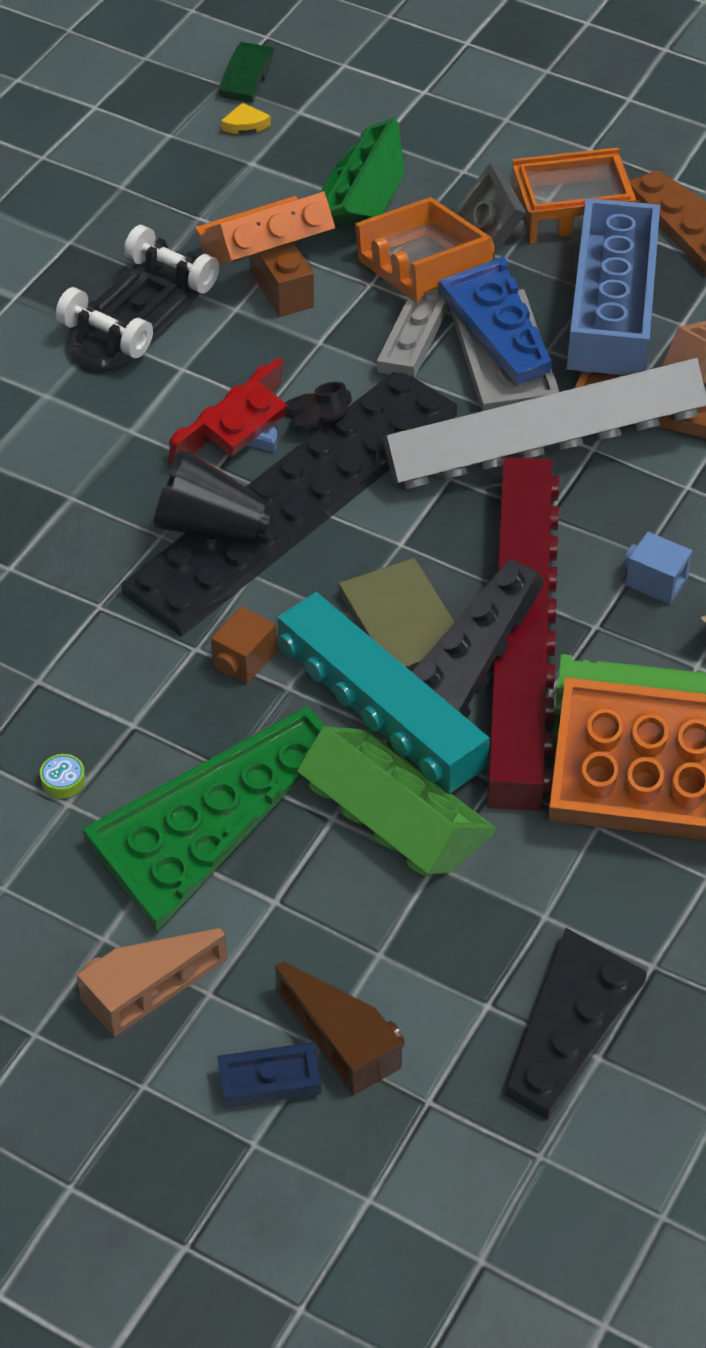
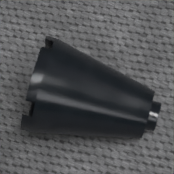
[153,449,273,540]

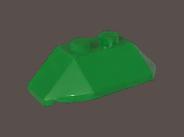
[320,117,405,227]

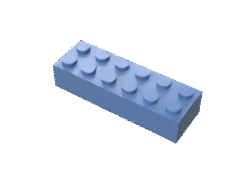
[567,198,660,376]

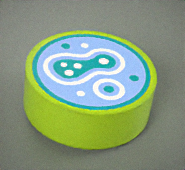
[40,754,86,799]

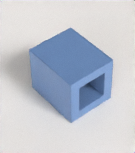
[623,532,693,605]

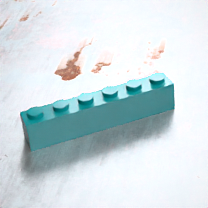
[277,592,490,794]

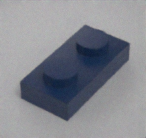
[217,1042,321,1108]

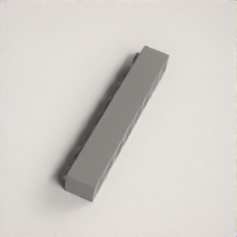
[382,358,706,489]

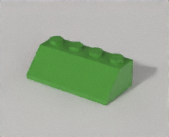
[297,726,497,876]

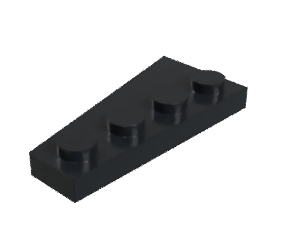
[412,559,545,718]
[506,928,647,1120]

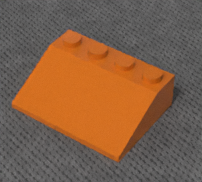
[548,677,706,840]

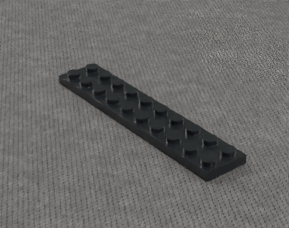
[121,372,457,637]

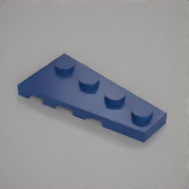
[438,256,551,385]

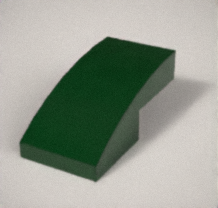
[219,42,274,103]

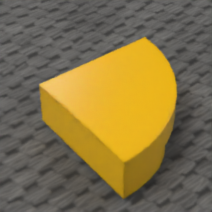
[221,103,271,134]

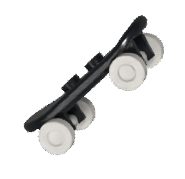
[56,225,219,372]

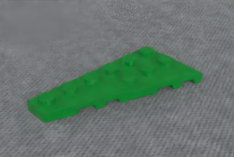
[83,706,325,932]

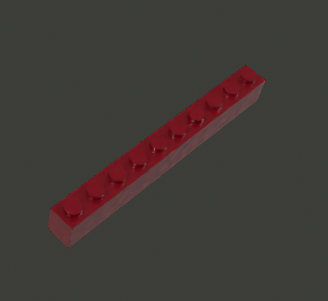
[488,457,560,811]

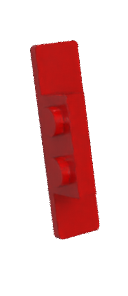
[168,357,287,465]

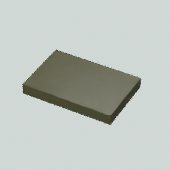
[339,558,455,672]

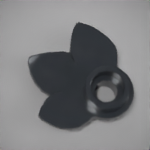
[285,382,352,431]

